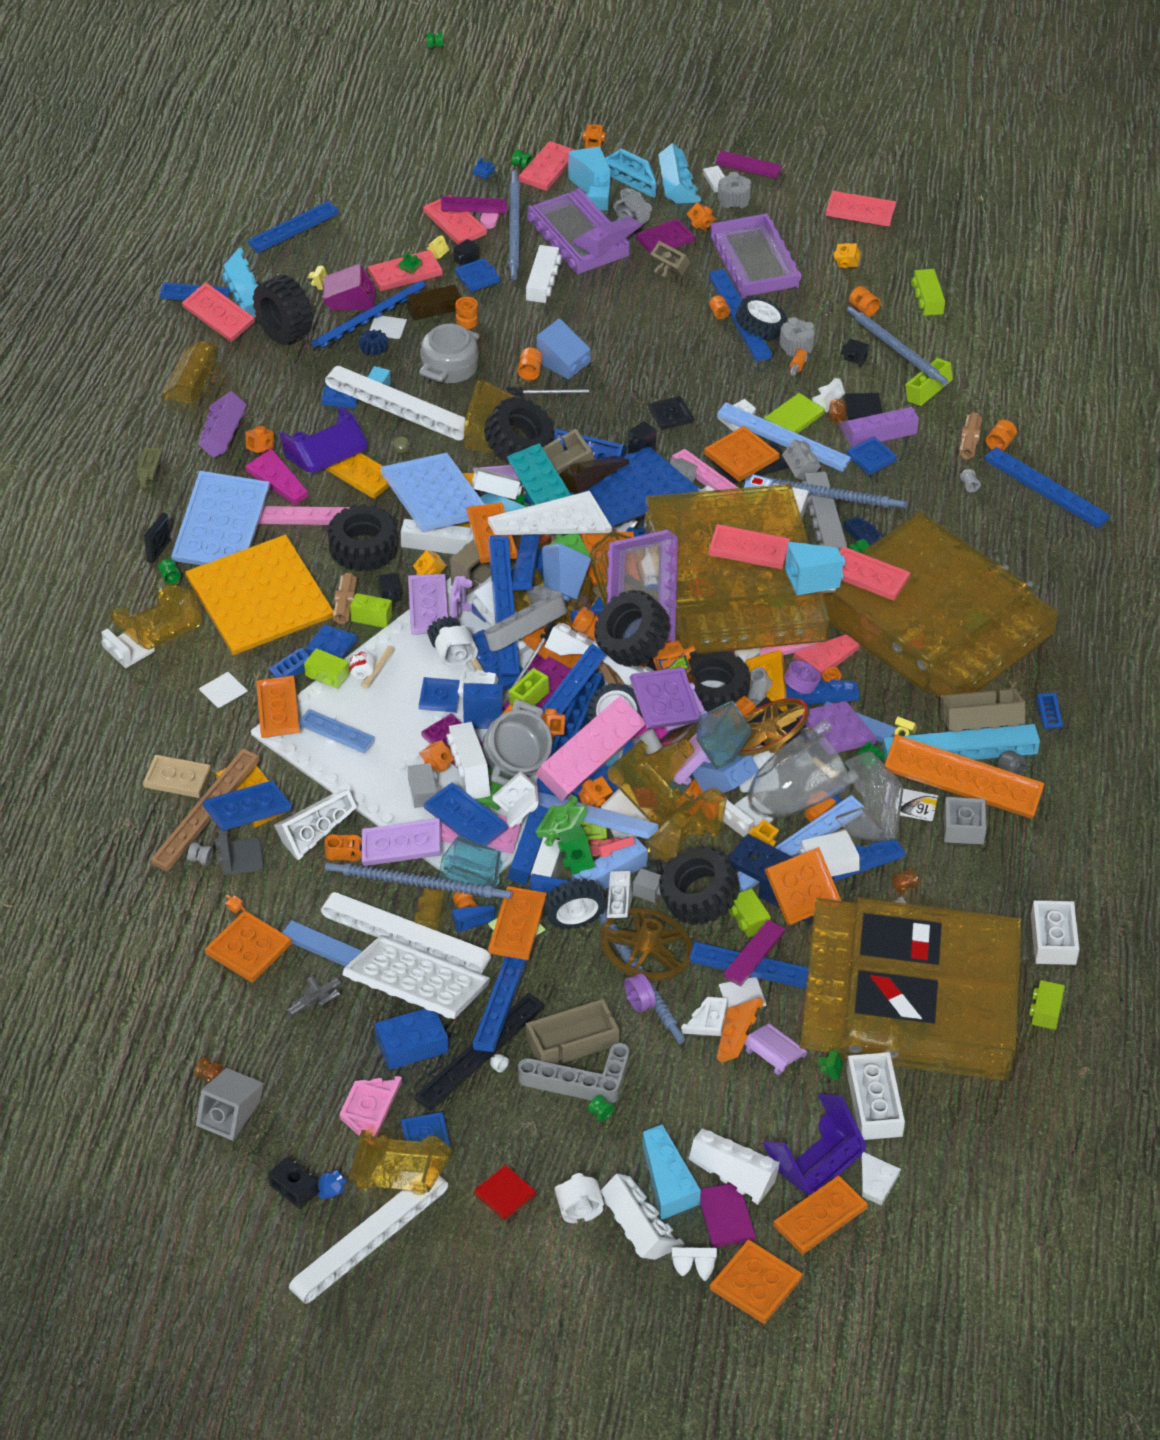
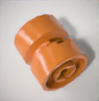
[849,286,881,317]
[456,297,478,329]
[518,348,543,380]
[986,420,1017,451]
[572,607,598,641]

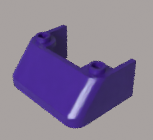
[279,406,368,473]
[763,1093,866,1195]

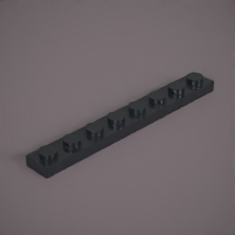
[415,994,544,1112]

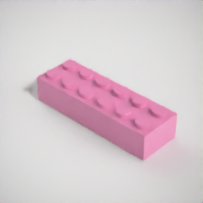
[535,695,646,802]

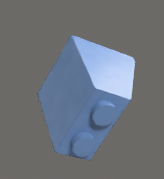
[537,319,591,380]
[542,543,591,602]
[692,746,759,799]

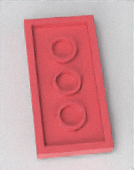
[519,141,574,191]
[826,191,896,227]
[423,195,487,244]
[368,250,442,291]
[182,282,255,342]
[708,524,790,569]
[839,546,911,601]

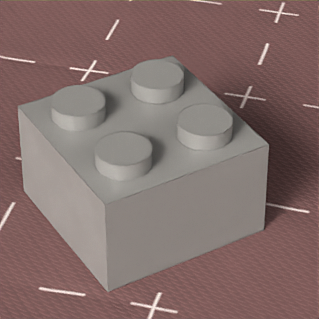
[943,797,986,844]

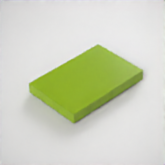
[764,393,825,434]

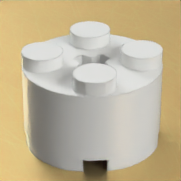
[435,625,478,669]
[555,1173,604,1223]

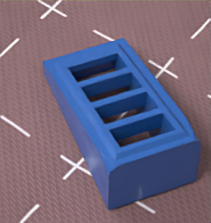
[269,648,309,678]
[1035,693,1063,729]
[451,905,495,933]

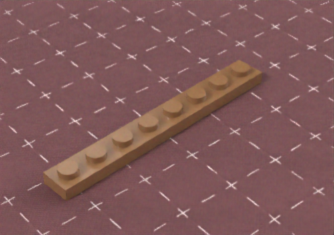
[151,749,260,872]

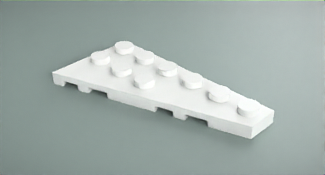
[488,491,612,535]

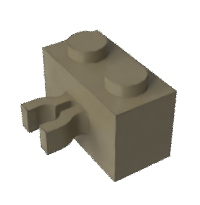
[650,241,691,279]

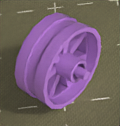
[784,660,821,694]
[624,973,656,1013]

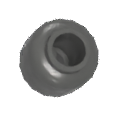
[997,750,1027,776]

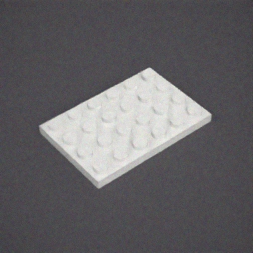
[343,935,490,1019]

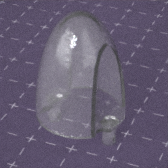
[747,719,859,818]

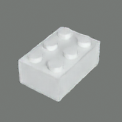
[1031,901,1079,965]

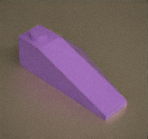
[573,217,642,257]

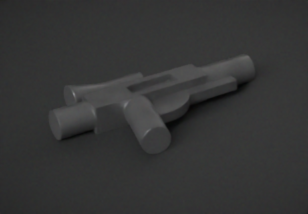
[287,976,341,1017]

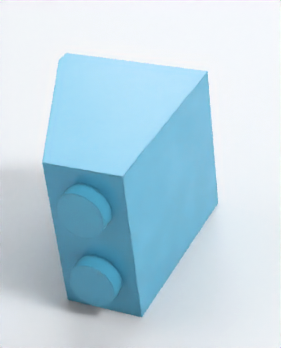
[568,146,610,196]
[785,542,845,596]

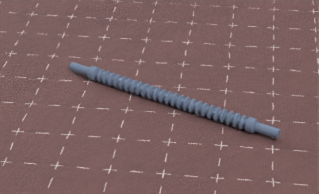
[509,171,520,280]
[847,306,948,385]
[745,476,907,508]
[325,862,513,899]
[598,909,685,1044]

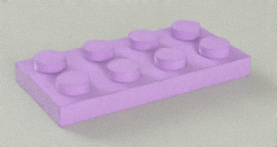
[408,574,448,634]
[362,818,441,866]

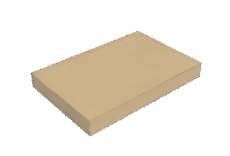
[143,755,211,798]

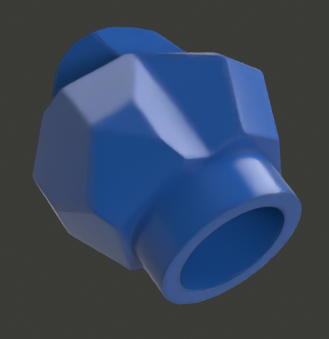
[318,1169,348,1200]

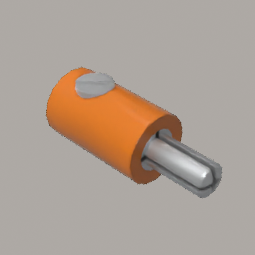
[790,349,808,376]

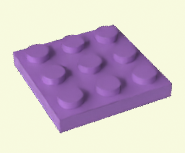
[629,667,702,729]
[798,701,877,755]

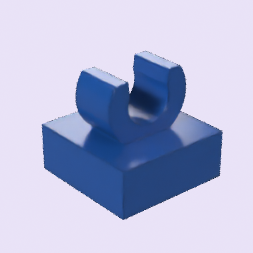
[473,157,495,179]

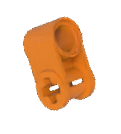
[324,834,362,861]

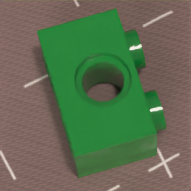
[557,825,595,875]

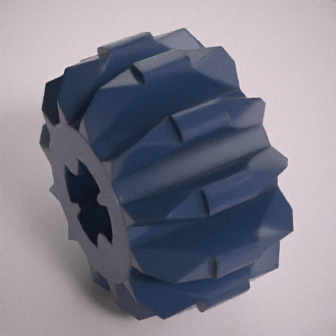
[359,329,388,356]

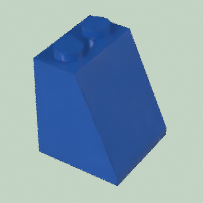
[463,683,503,729]

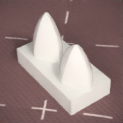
[812,378,845,413]
[671,1247,717,1281]

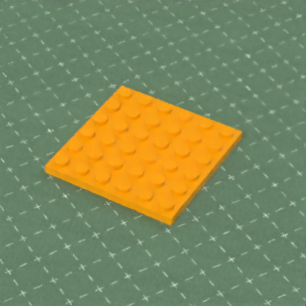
[185,534,334,655]

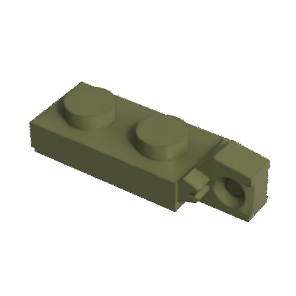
[137,447,163,488]

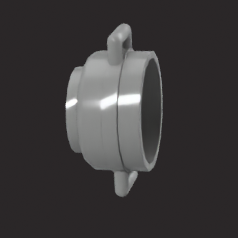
[419,323,479,383]
[482,700,552,786]

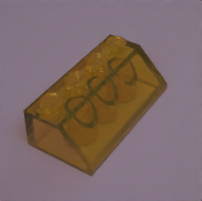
[161,341,216,404]

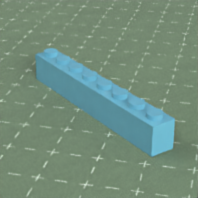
[882,724,1040,763]

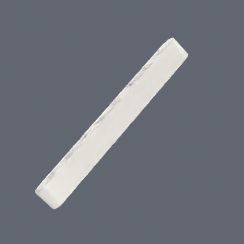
[325,366,472,440]
[321,892,491,974]
[289,1169,448,1304]

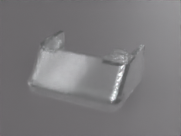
[836,751,903,842]

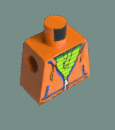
[652,640,698,673]

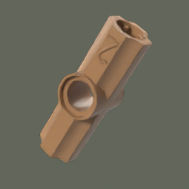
[959,412,982,459]
[333,573,357,624]

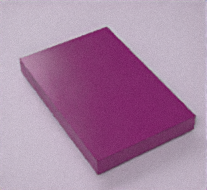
[635,218,695,254]
[700,1183,755,1248]

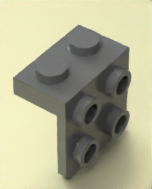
[215,829,263,875]

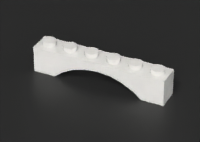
[545,623,654,685]

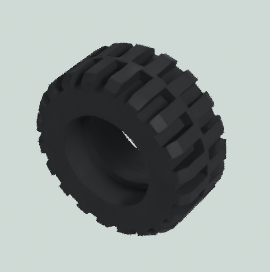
[253,274,313,344]
[484,397,555,462]
[328,504,398,572]
[594,590,670,667]
[686,648,751,718]
[659,846,740,925]

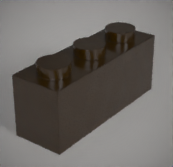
[407,284,461,321]

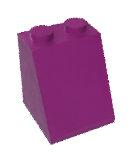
[322,264,375,311]

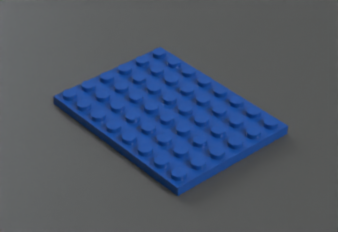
[524,447,699,536]

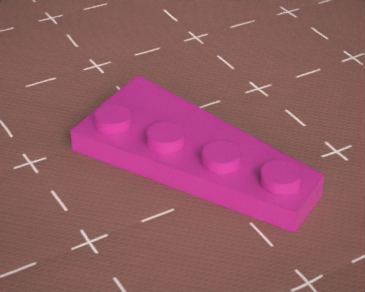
[246,448,308,505]

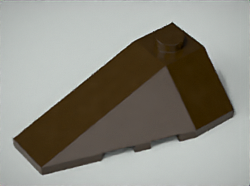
[559,456,629,494]

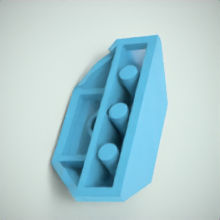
[605,148,656,198]

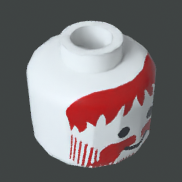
[349,651,374,679]

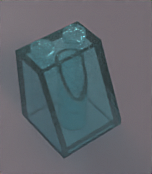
[696,700,752,770]
[438,836,502,891]

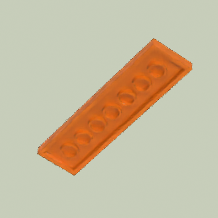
[883,734,1044,819]

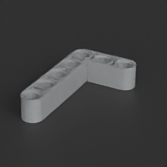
[484,586,567,651]
[518,1043,629,1104]

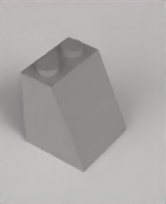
[196,1068,264,1141]

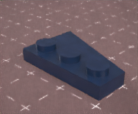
[843,516,905,559]

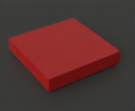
[474,1165,536,1221]

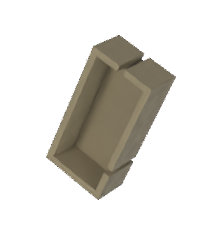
[542,429,595,474]
[450,535,515,595]
[941,689,1025,732]
[526,999,619,1065]

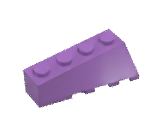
[198,391,247,458]
[839,407,919,448]

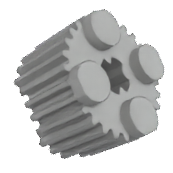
[718,172,751,209]
[613,191,652,225]
[780,317,815,357]

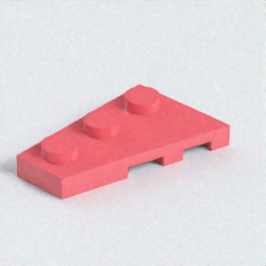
[794,634,860,677]
[573,836,635,857]

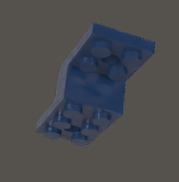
[728,834,817,924]

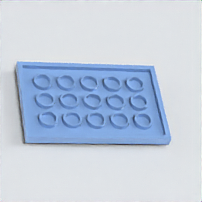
[381,453,485,532]
[171,471,270,565]

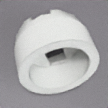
[490,1054,509,1072]

